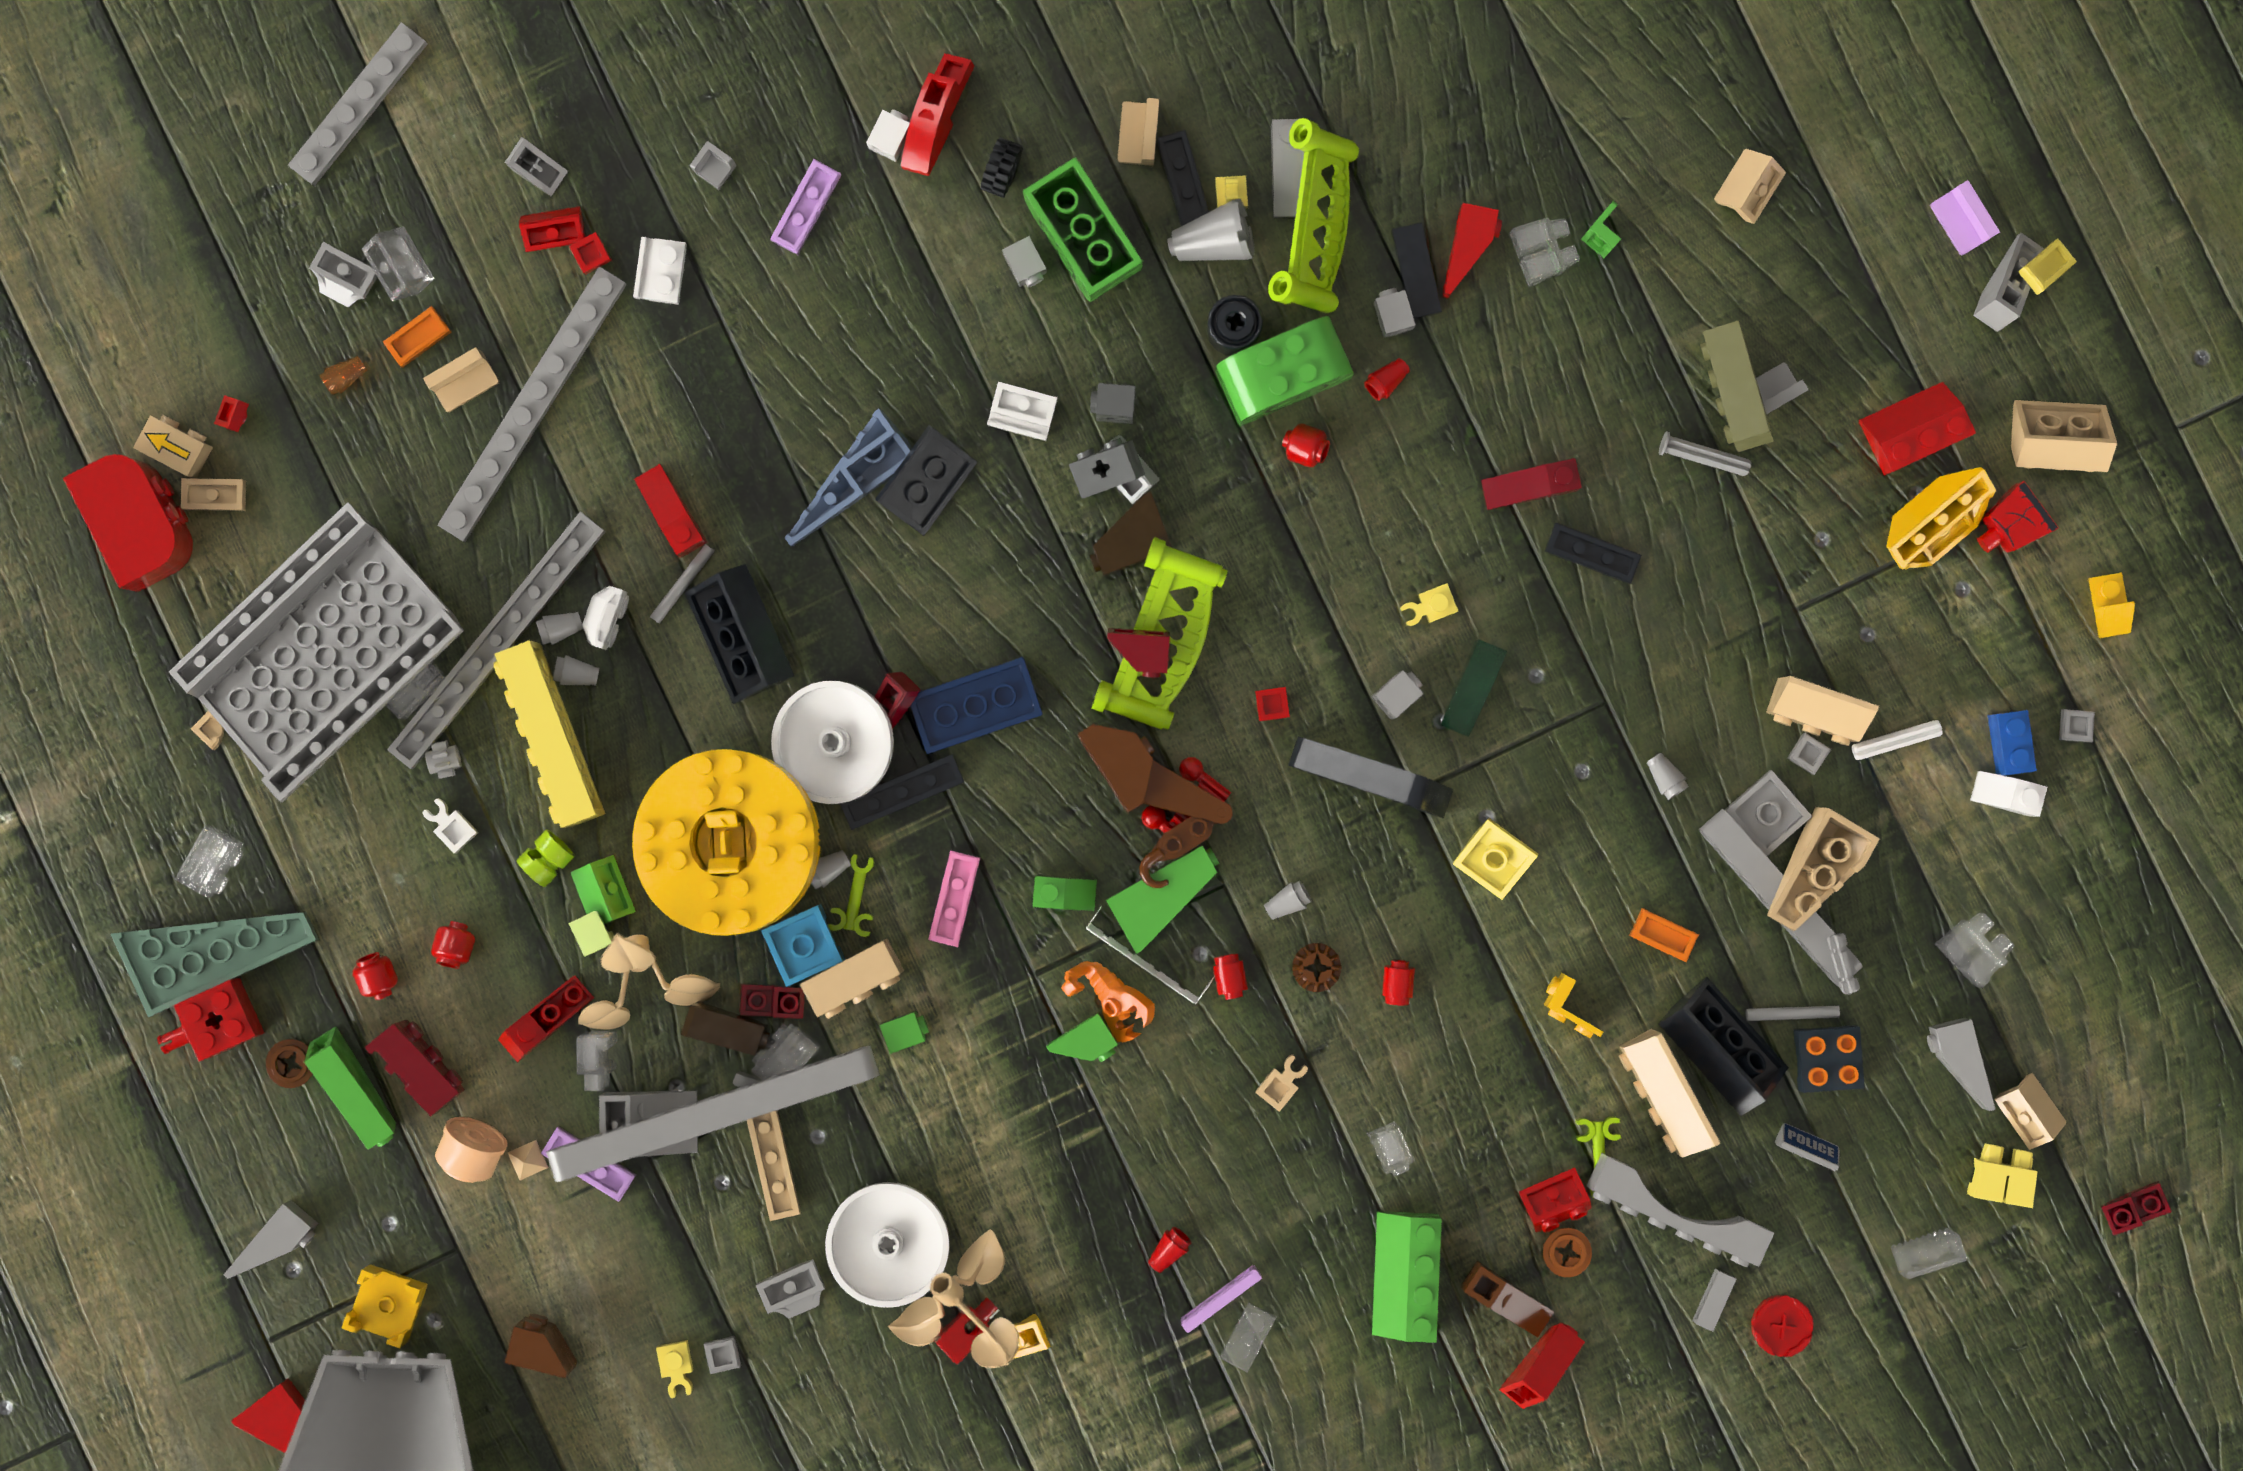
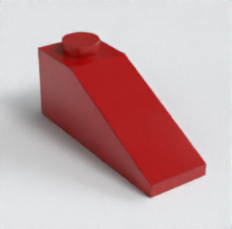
[1442,203,1502,299]
[634,464,707,558]

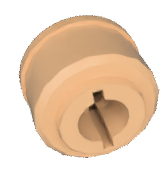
[435,1117,507,1183]

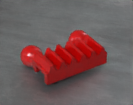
[1141,757,1231,834]

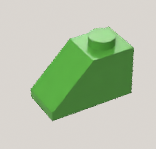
[1033,875,1097,911]
[1046,1012,1118,1062]

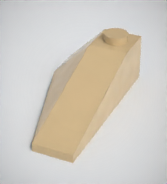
[1767,807,1880,931]

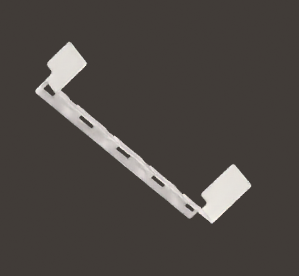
[1086,906,1214,1004]

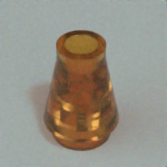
[319,355,367,396]

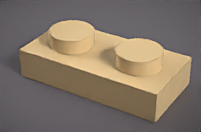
[181,478,246,511]

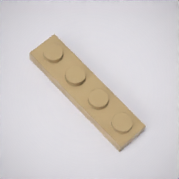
[747,1110,801,1221]

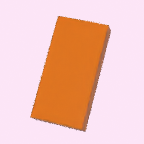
[383,306,452,368]
[1629,908,1699,962]

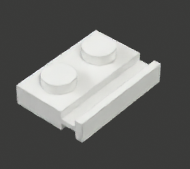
[633,237,687,305]
[987,382,1058,441]

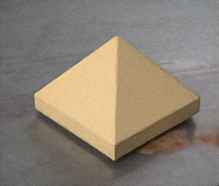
[508,1140,549,1180]

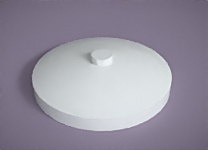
[771,681,894,804]
[825,1182,949,1307]

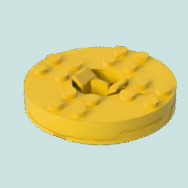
[632,749,821,935]

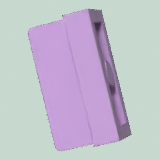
[1930,180,2000,255]

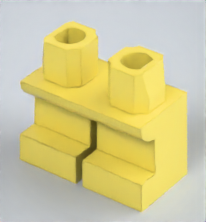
[1967,1143,2038,1208]

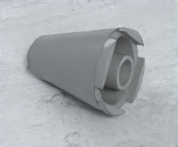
[1168,199,1255,261]

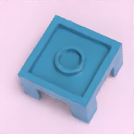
[761,904,846,987]

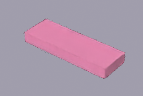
[928,851,980,947]

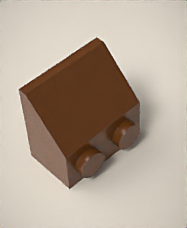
[505,1314,577,1378]

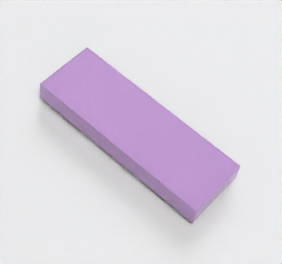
[770,159,841,255]
[541,1126,637,1202]
[1181,1265,1262,1333]

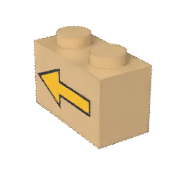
[133,415,213,479]

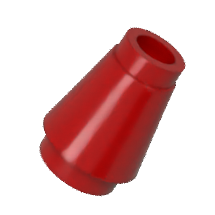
[1364,358,1410,401]
[1148,1227,1191,1273]

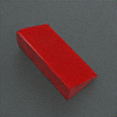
[519,207,586,252]

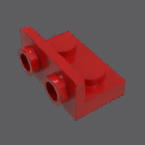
[1519,1167,1592,1233]

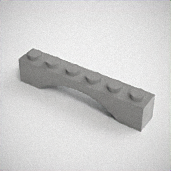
[1587,1153,1774,1267]

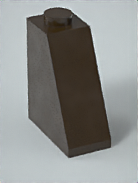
[1089,492,1172,577]
[681,1002,771,1056]

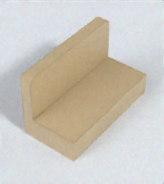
[1118,98,1159,166]
[1714,149,1786,224]
[423,347,499,412]
[1994,1073,2066,1150]

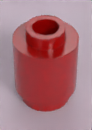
[1213,953,1248,1000]
[1382,960,1415,1006]

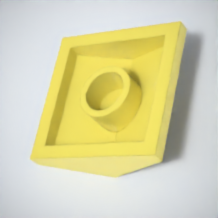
[1453,818,1538,900]

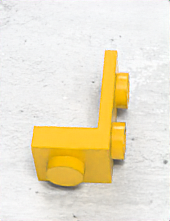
[1544,973,1604,1039]

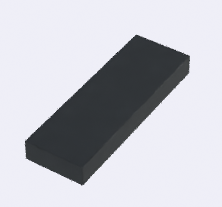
[1156,130,1209,226]
[1391,223,1442,319]
[1544,523,1642,584]

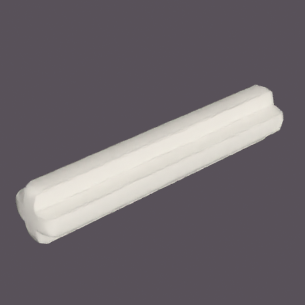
[1852,720,1942,760]

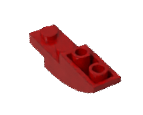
[901,53,975,176]

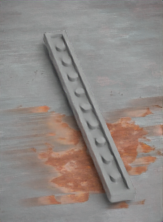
[437,267,627,542]
[387,512,606,769]

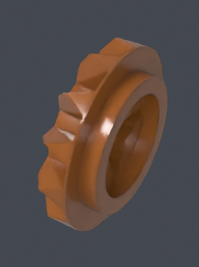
[1542,1227,1592,1277]

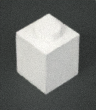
[866,110,910,162]

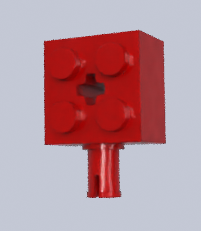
[157,978,265,1062]

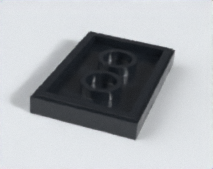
[875,426,977,536]

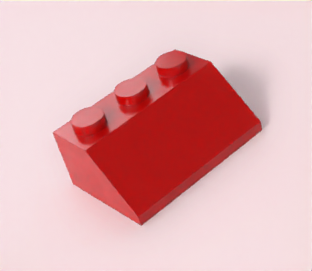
[1858,382,1976,475]

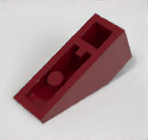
[1481,458,1582,510]

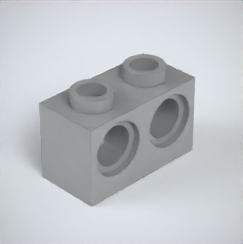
[1371,671,1424,720]

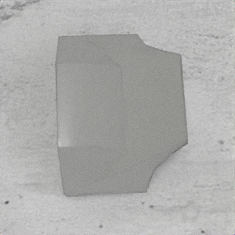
[309,242,380,308]
[755,1259,825,1318]

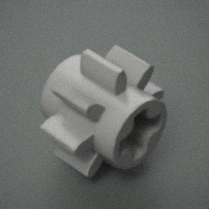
[425,740,462,779]

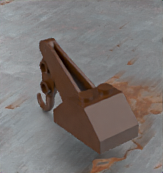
[1077,724,1233,888]

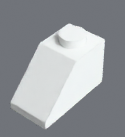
[1970,771,2047,817]

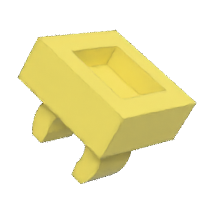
[1215,175,1248,208]

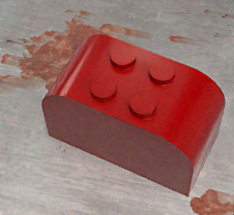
[63,454,193,592]

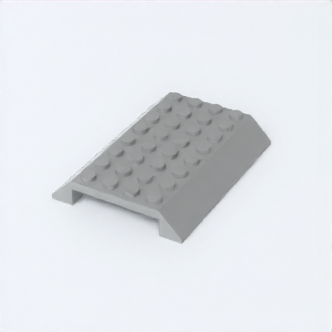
[169,502,463,803]

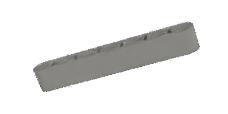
[1699,809,1863,988]

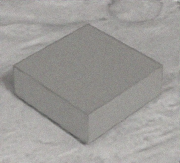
[2059,709,2095,742]
[1787,733,1831,775]
[704,1336,741,1374]

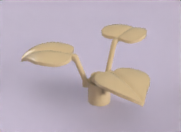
[578,934,720,1030]
[888,1229,1020,1368]

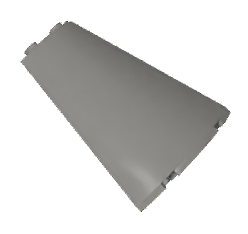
[279,1350,473,1471]

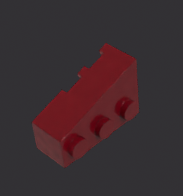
[364,1019,465,1116]

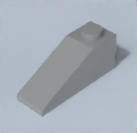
[1271,119,1304,218]
[1973,233,2044,332]
[1927,1018,1996,1111]
[224,1200,319,1279]

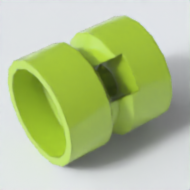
[516,829,575,887]

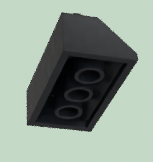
[685,564,794,704]
[1659,977,1789,1116]

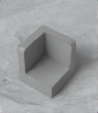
[690,141,737,190]

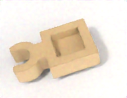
[1255,1055,1308,1112]

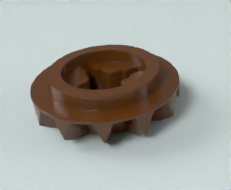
[1292,943,1342,992]
[266,1039,313,1088]

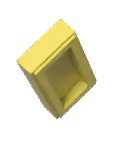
[2018,238,2077,295]

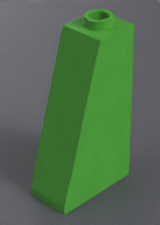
[1106,845,1219,954]
[304,1026,396,1149]

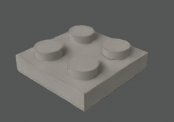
[1725,770,1812,856]

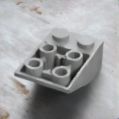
[599,1091,698,1157]

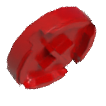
[1751,1295,1814,1357]

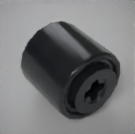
[1206,294,1263,356]

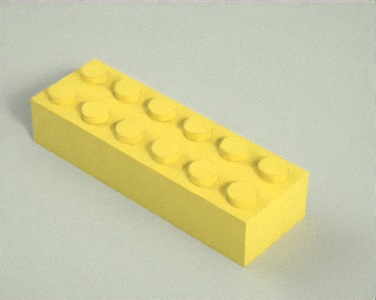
[493,640,606,828]

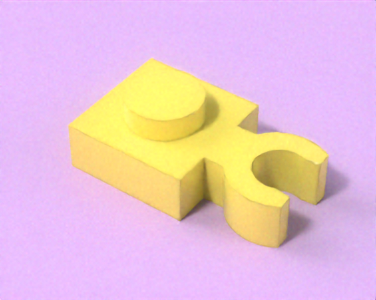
[1400,583,1459,626]
[656,1340,693,1398]

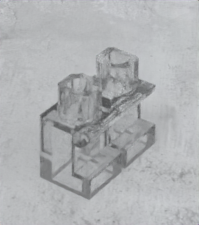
[1509,217,1580,287]
[1935,913,2014,988]
[577,1031,617,1091]

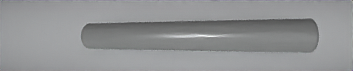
[650,544,715,624]
[1746,1006,1840,1021]

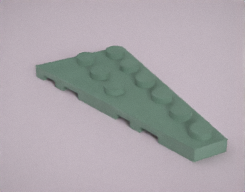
[110,912,319,1017]

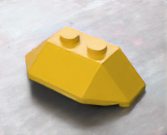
[1887,467,1996,570]

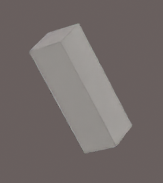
[1692,1268,1736,1332]

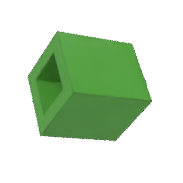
[879,1011,929,1054]

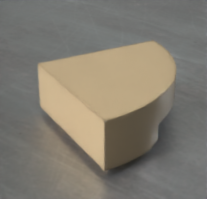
[191,711,224,750]

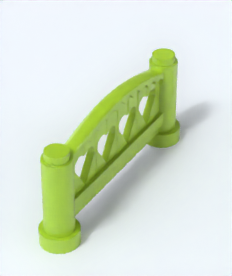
[1268,118,1359,313]
[1091,537,1228,730]

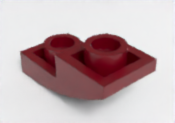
[739,984,805,1019]
[2101,1181,2172,1236]

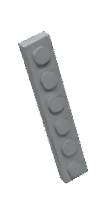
[288,22,428,186]

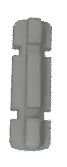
[1827,933,1860,994]

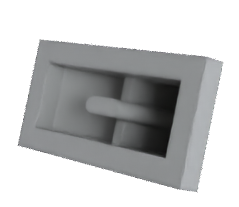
[504,137,568,196]

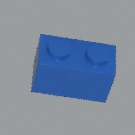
[1988,710,2037,775]

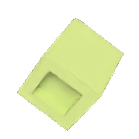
[568,911,615,957]

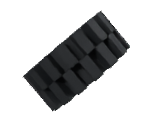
[980,137,1023,198]

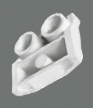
[582,586,629,650]

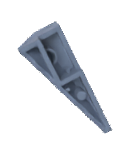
[785,409,912,546]

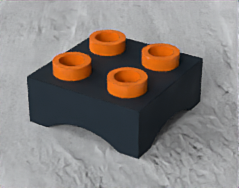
[1793,1025,1865,1093]

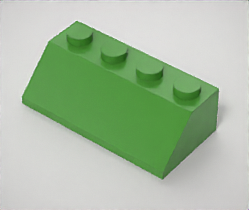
[1372,1211,1442,1343]

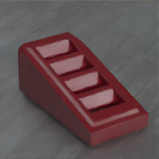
[875,672,920,729]

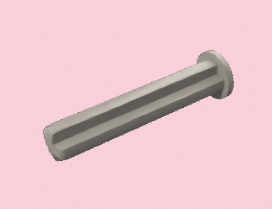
[1659,431,1751,476]

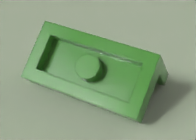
[1581,201,1621,258]
[571,855,636,924]

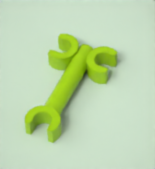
[828,854,875,937]
[1575,1116,1621,1198]

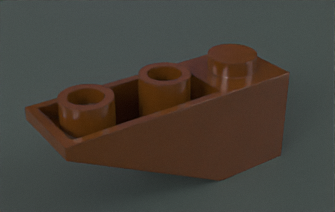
[1461,1261,1554,1337]

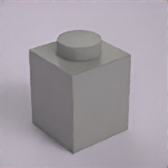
[1002,236,1047,288]
[1373,288,1415,338]

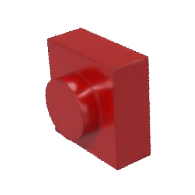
[569,232,612,275]
[214,395,249,432]
[1255,687,1290,722]

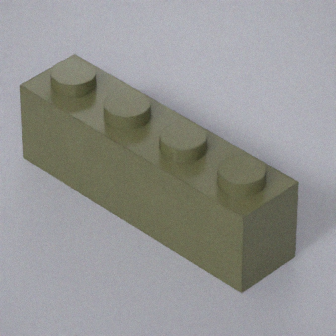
[1700,320,1774,452]

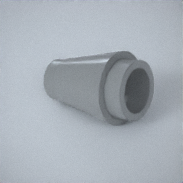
[536,612,584,645]
[553,655,599,686]
[1647,753,1689,800]
[811,850,851,890]
[1264,881,1312,920]

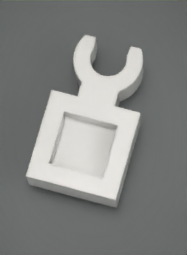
[422,799,479,854]

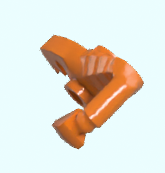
[1061,961,1155,1043]

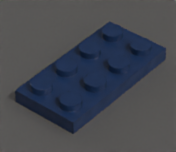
[910,657,1043,754]

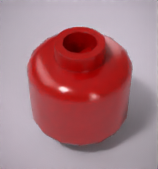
[1282,423,1330,467]
[431,921,475,969]
[352,952,398,1000]

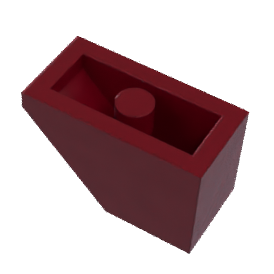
[1107,628,1170,678]

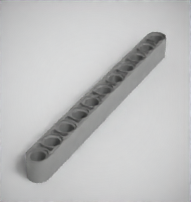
[546,1045,880,1182]

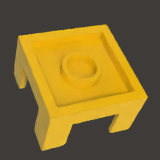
[341,1264,428,1348]

